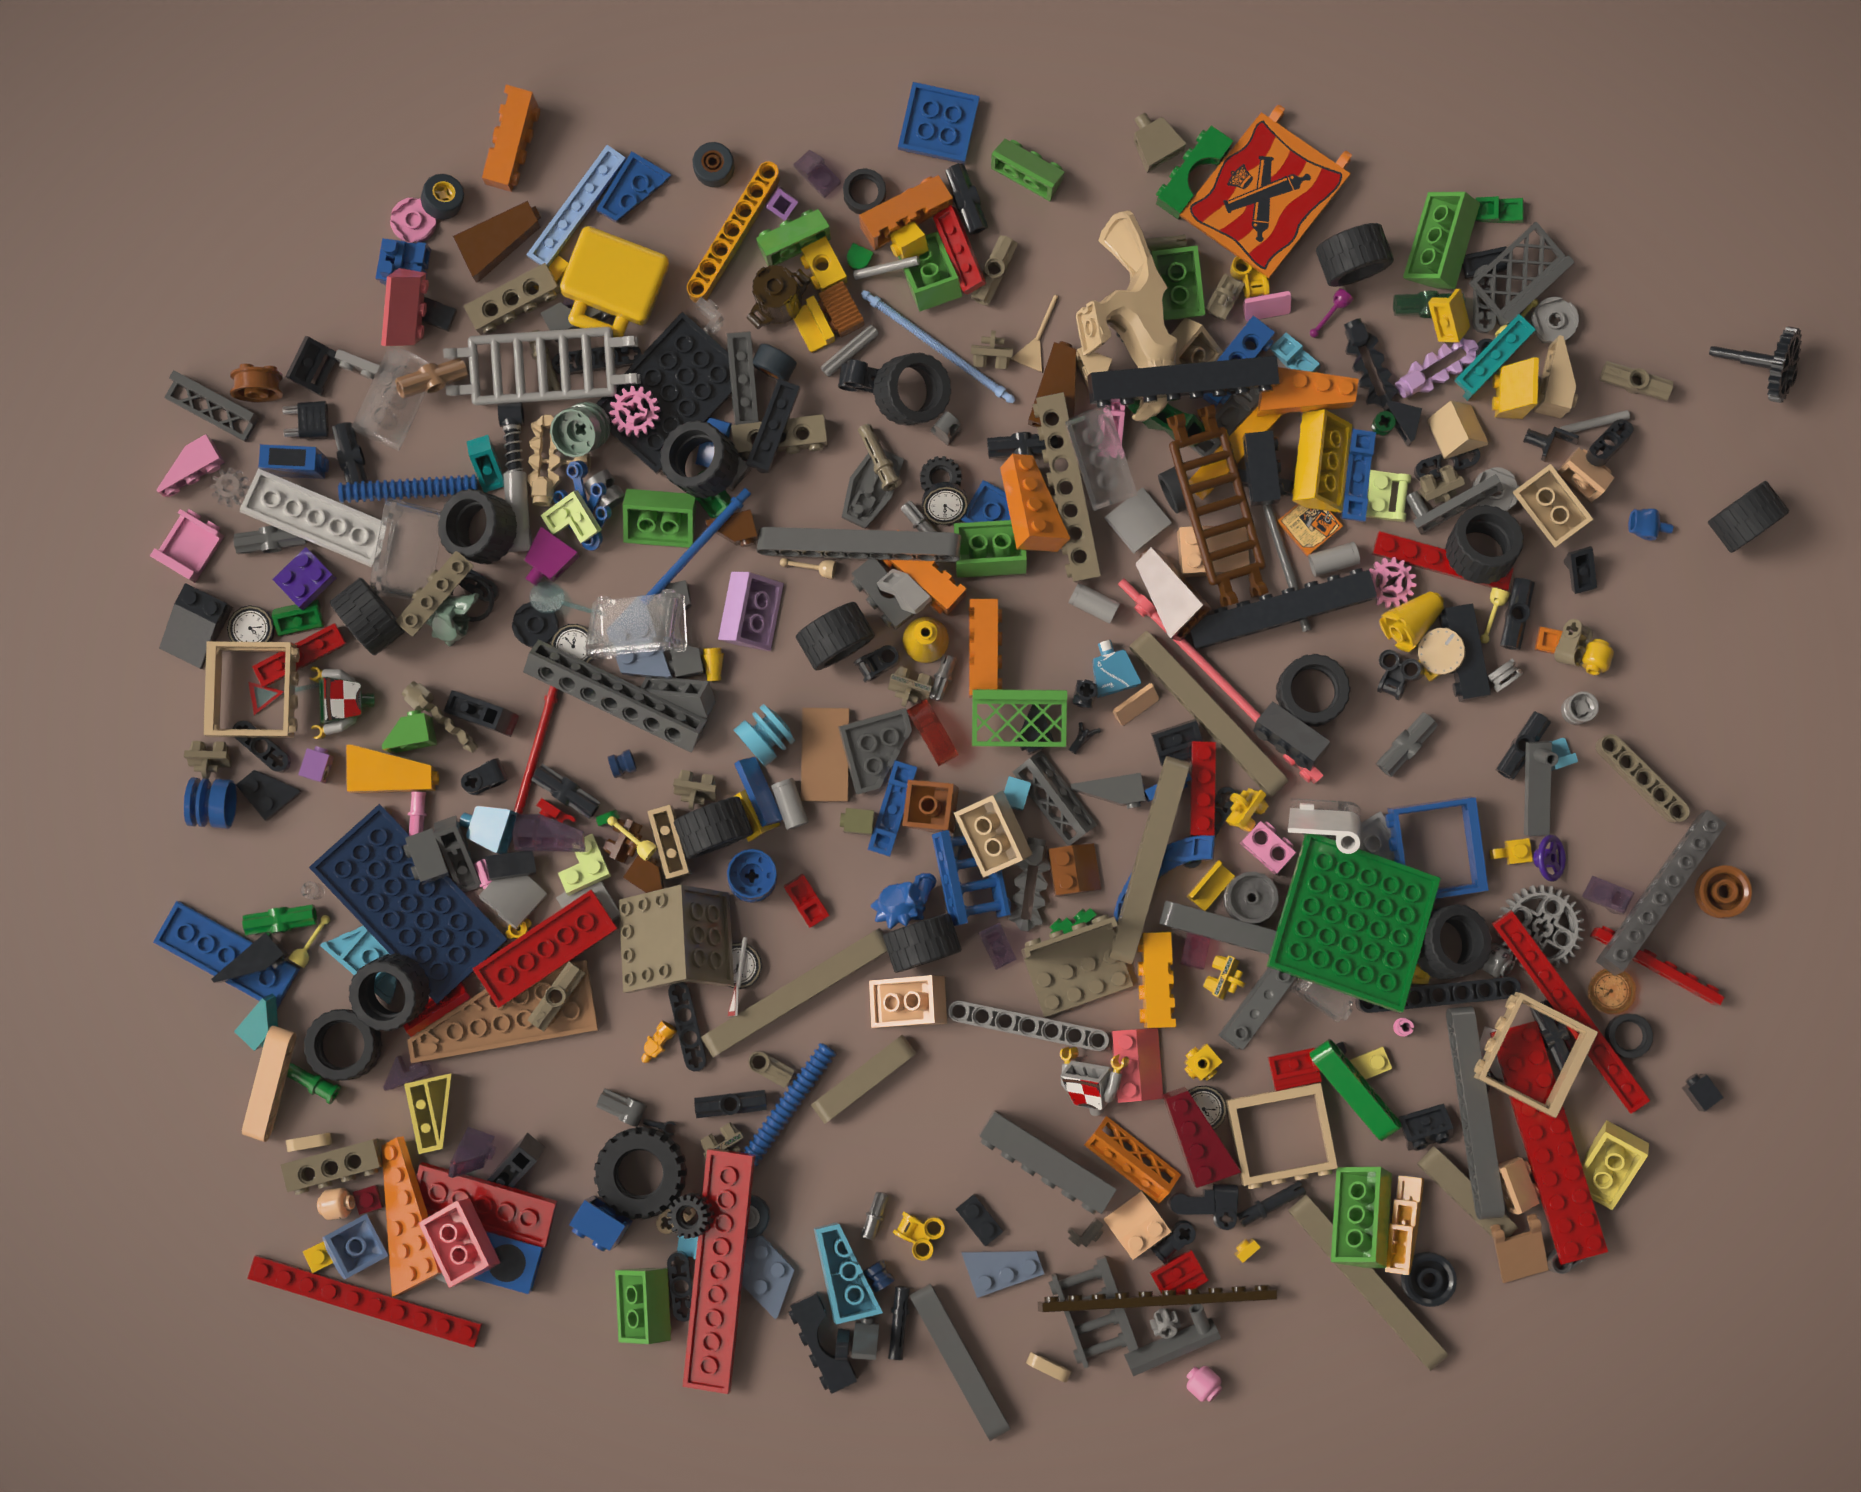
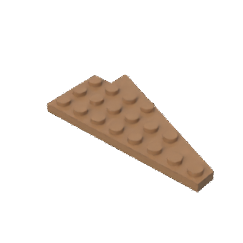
[407,960,599,1063]

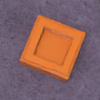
[1535,627,1563,654]

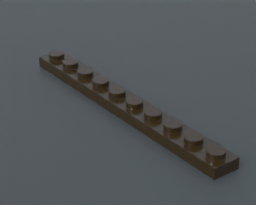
[1038,1285,1277,1312]

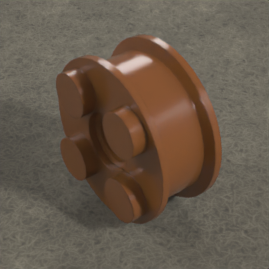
[230,364,283,402]
[1694,865,1752,918]

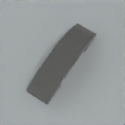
[1191,389,1260,457]

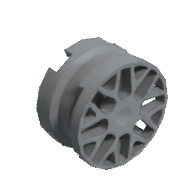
[1487,658,1524,692]

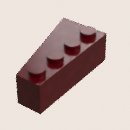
[1162,1087,1241,1188]

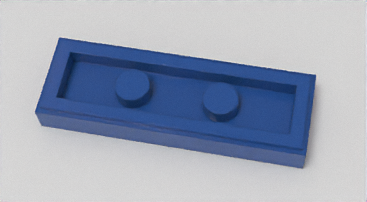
[734,756,783,827]

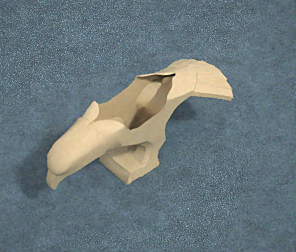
[1076,210,1178,422]

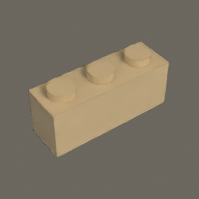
[647,805,692,880]

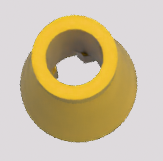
[701,647,724,681]

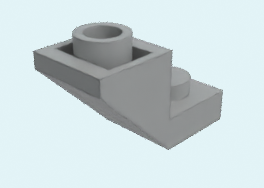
[877,569,932,614]

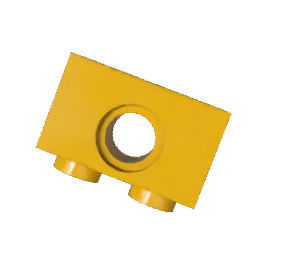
[800,236,847,292]

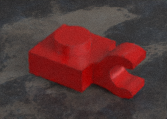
[536,798,576,833]

